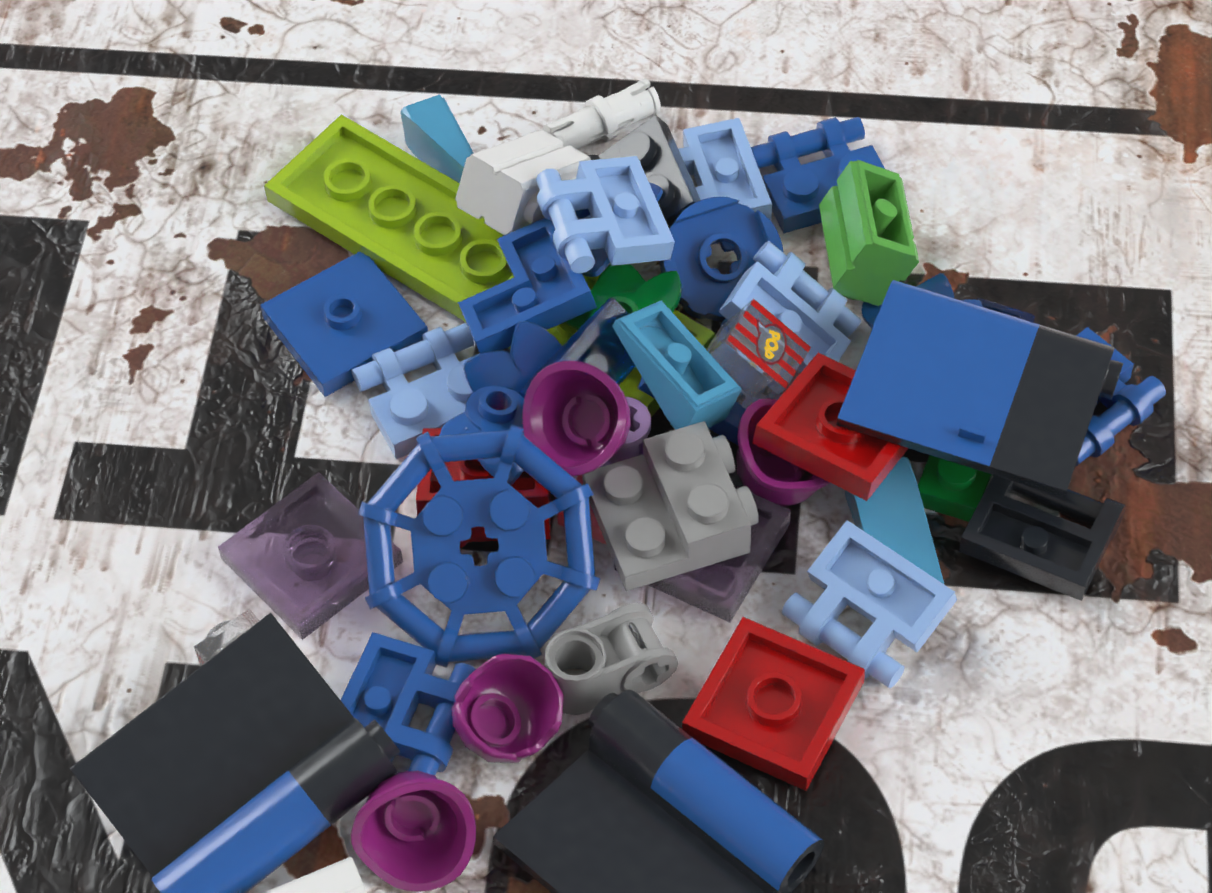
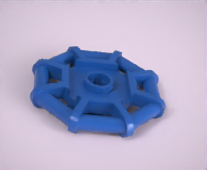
[358,425,601,668]

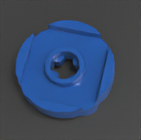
[660,197,784,321]

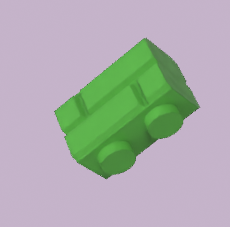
[819,160,919,306]

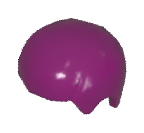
[452,654,564,763]

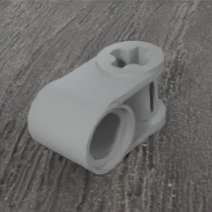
[545,603,678,715]

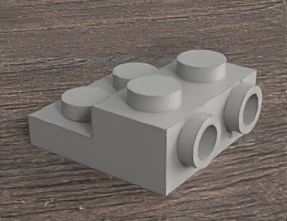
[582,421,758,591]

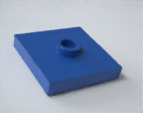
[260,251,428,397]

